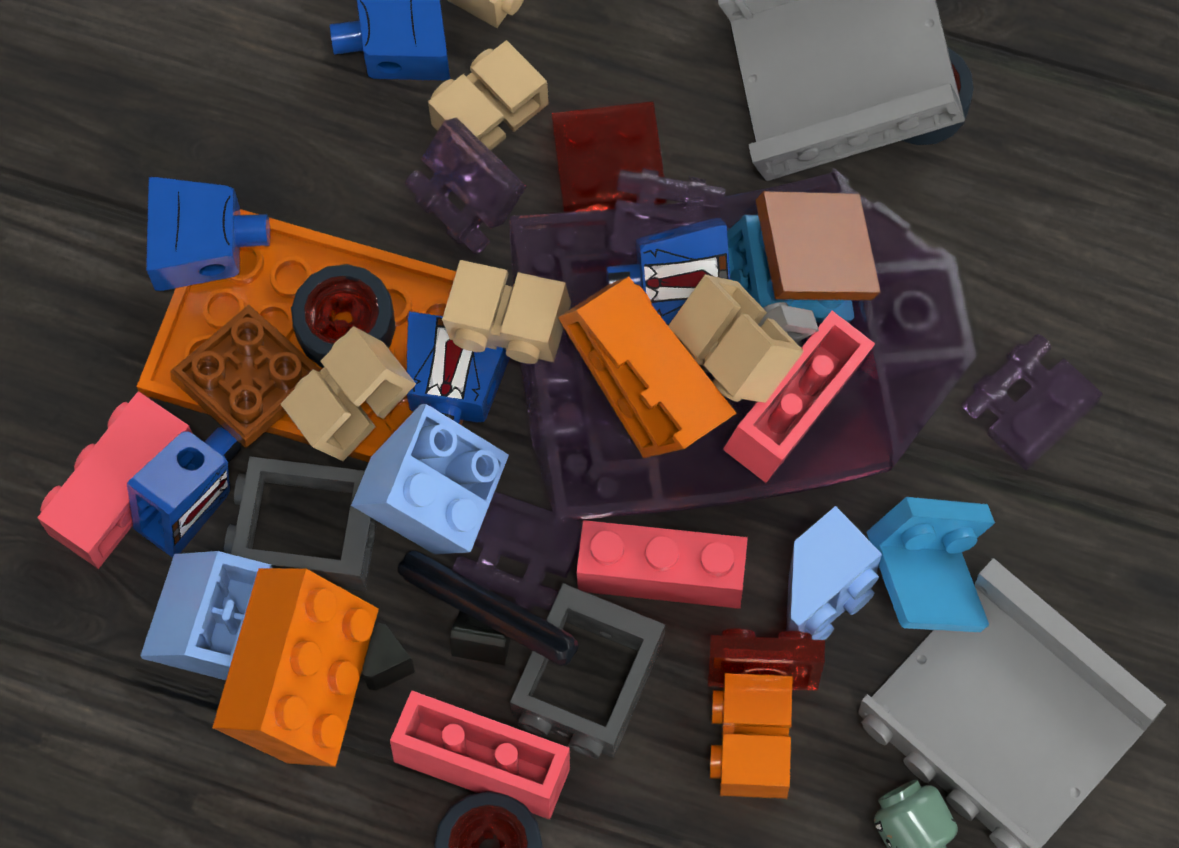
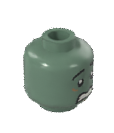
[874,780,958,848]

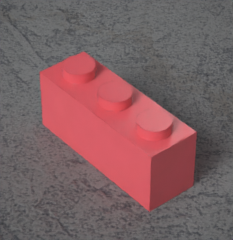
[723,311,875,483]
[37,391,193,569]
[577,520,748,609]
[390,690,570,820]

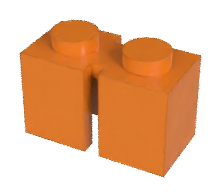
[710,673,793,799]

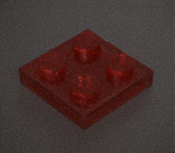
[552,101,667,215]
[708,628,825,691]

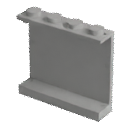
[718,0,965,181]
[858,558,1166,848]

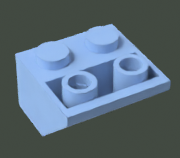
[351,404,509,554]
[786,506,882,656]
[140,551,272,680]

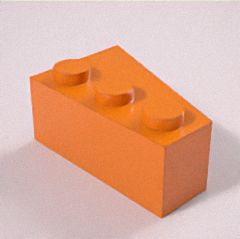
[558,276,737,458]

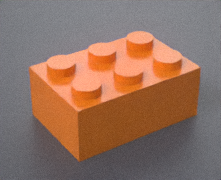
[212,568,379,767]

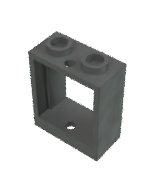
[224,456,378,592]
[510,583,665,759]

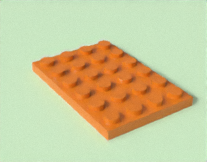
[137,209,463,462]

